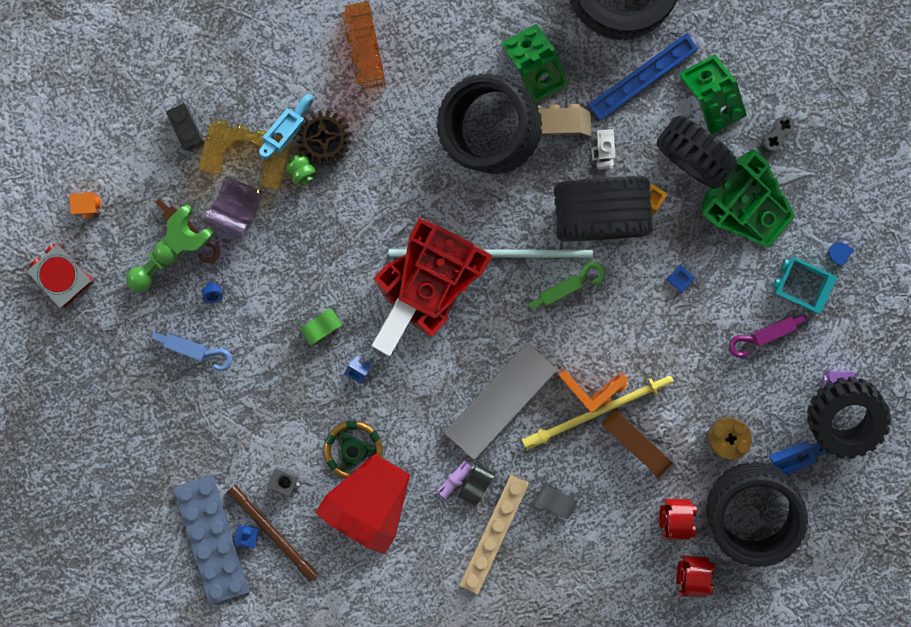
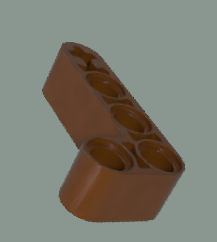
[602,409,675,481]

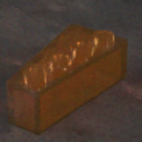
[342,1,386,89]

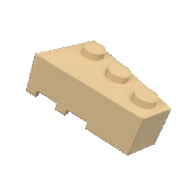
[538,104,591,136]

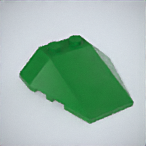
[700,149,795,247]

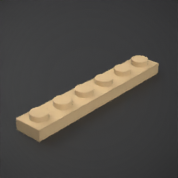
[459,474,529,594]

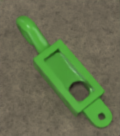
[528,262,605,309]

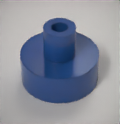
[201,282,223,304]

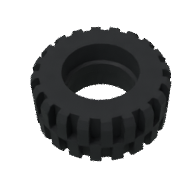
[656,116,737,189]
[807,376,891,459]

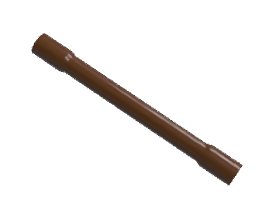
[226,484,319,582]

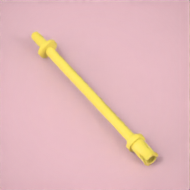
[522,376,673,451]

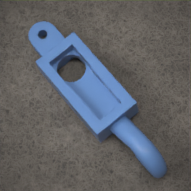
[151,332,232,372]

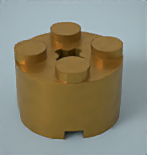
[707,417,752,460]

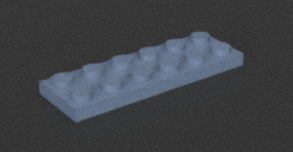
[174,475,250,604]

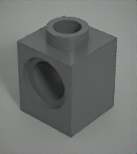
[267,466,301,497]

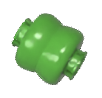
[286,154,316,186]

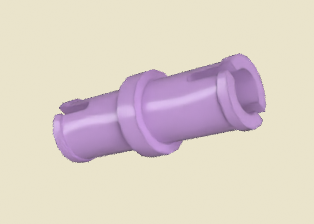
[437,460,474,499]

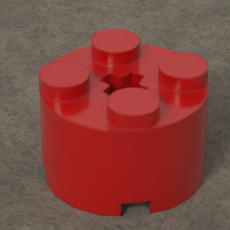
[659,499,697,540]
[676,555,715,598]

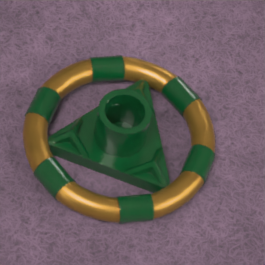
[324,421,383,479]

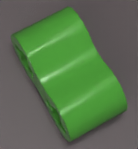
[299,308,343,346]

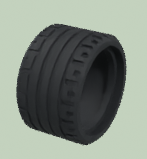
[437,74,542,174]
[554,176,653,242]
[706,461,808,568]

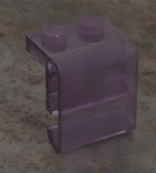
[203,176,264,239]

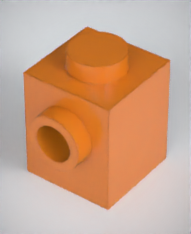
[69,192,102,219]

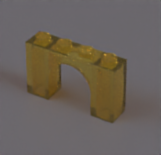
[199,119,292,191]

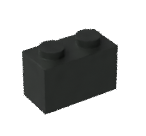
[165,103,205,151]

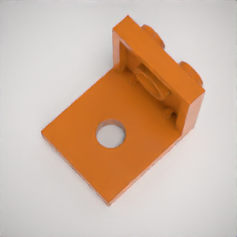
[556,368,629,413]

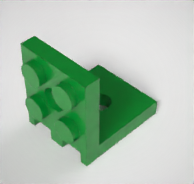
[501,24,569,103]
[679,55,747,134]

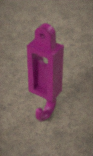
[729,314,808,358]

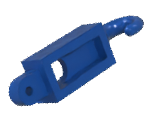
[767,440,826,475]

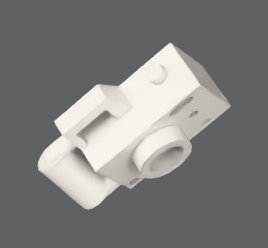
[591,129,615,170]

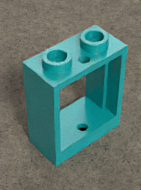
[772,256,838,314]

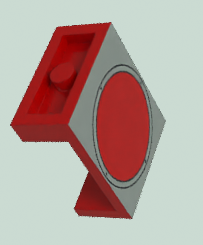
[27,244,94,308]

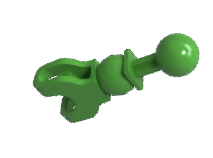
[126,205,214,292]

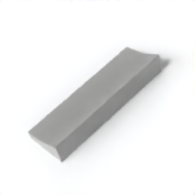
[444,342,557,460]

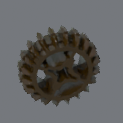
[296,110,352,166]

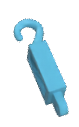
[259,94,314,159]

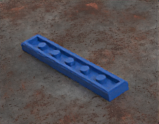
[587,33,698,122]

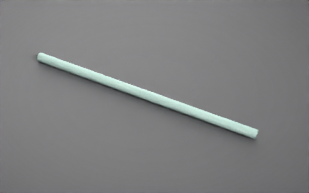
[389,249,593,258]

